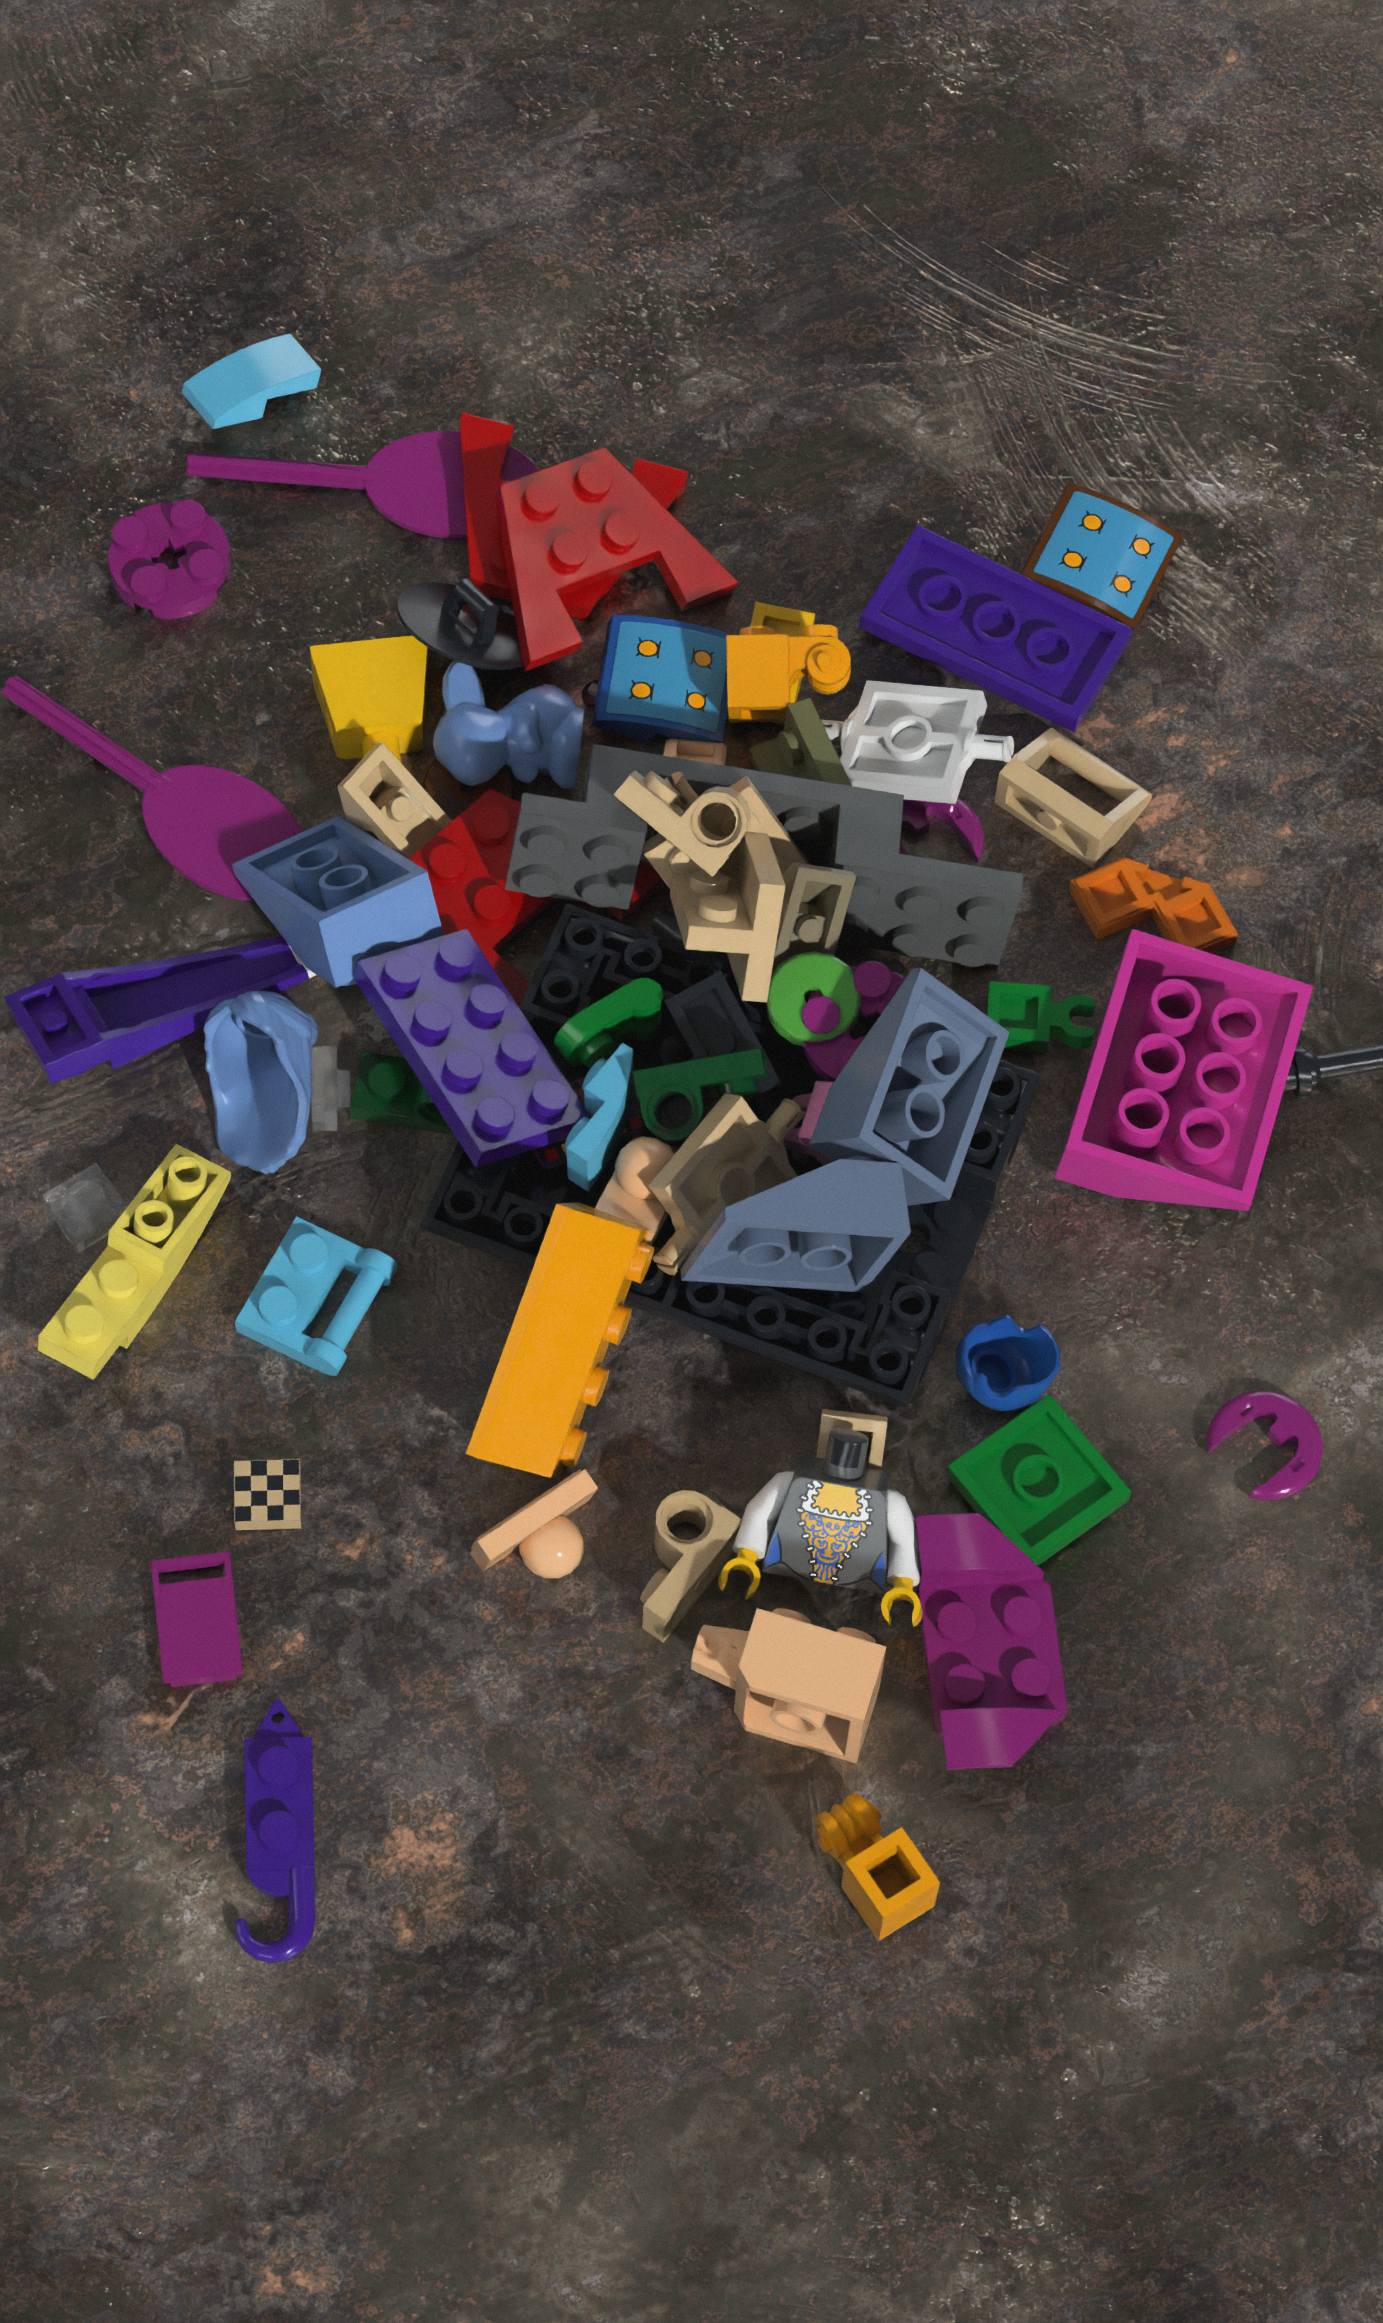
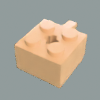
[691,1608,887,1764]

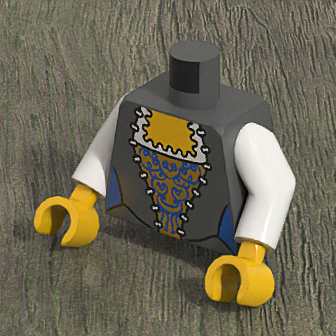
[718,1429,923,1627]

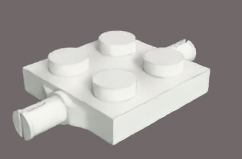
[821,680,1014,804]

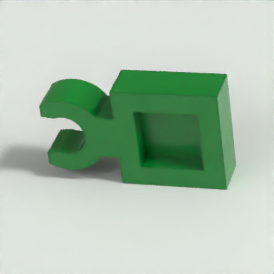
[986,981,1095,1053]

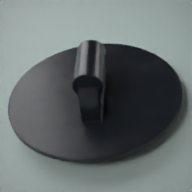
[396,578,523,670]

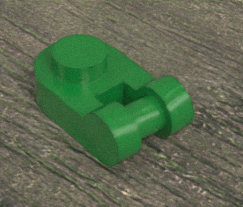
[554,978,663,1068]

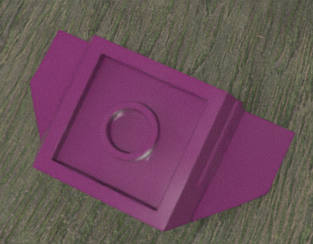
[915,1513,1068,1770]

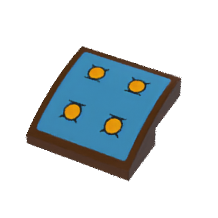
[1019,483,1183,632]

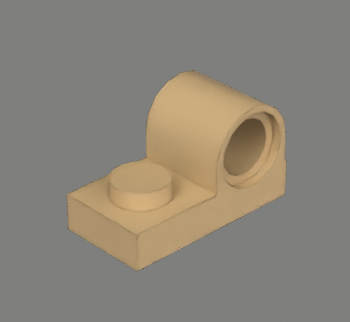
[614,770,751,877]
[640,1490,742,1643]

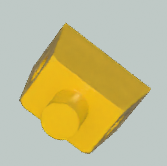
[310,635,428,764]

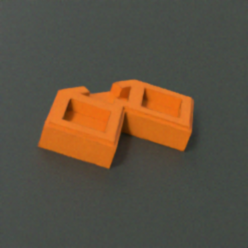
[1069,857,1238,954]

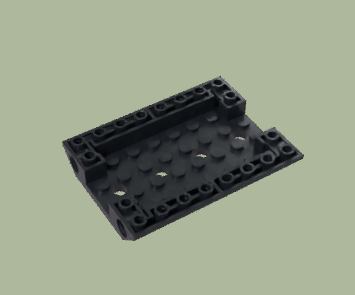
[421,903,1041,1408]

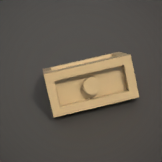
[994,727,1152,869]

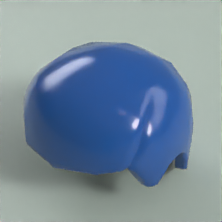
[956,1315,1061,1411]

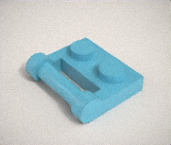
[235,1216,399,1376]

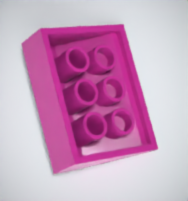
[1054,929,1313,1211]

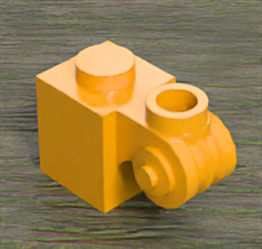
[726,624,851,723]
[814,1792,940,1942]

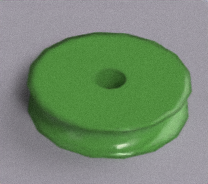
[766,951,862,1046]

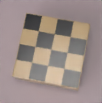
[234,1459,301,1530]

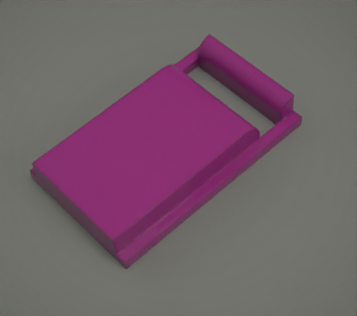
[151,1551,243,1688]

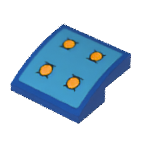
[591,615,731,744]

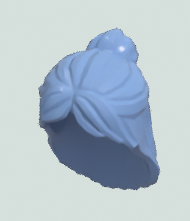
[204,991,318,1174]

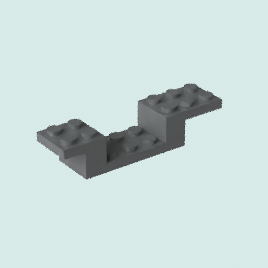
[504,744,1024,969]

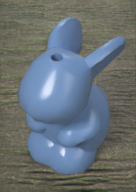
[433,661,584,789]

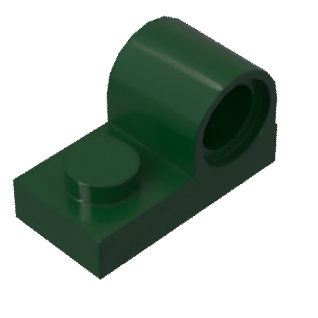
[633,1048,769,1144]
[350,1052,455,1136]

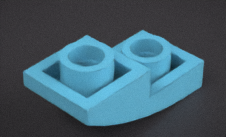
[181,333,322,429]
[564,1043,634,1192]

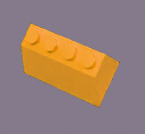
[465,1202,654,1478]

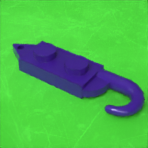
[234,1699,316,1963]

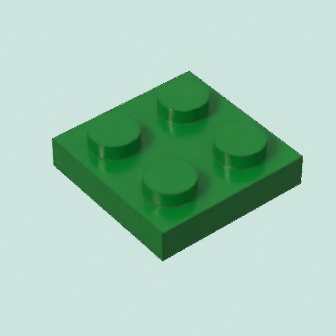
[946,1394,1131,1566]

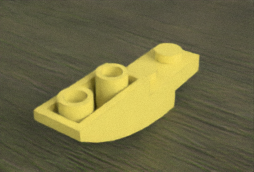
[38,1144,231,1380]

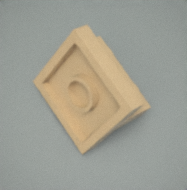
[670,832,786,1002]

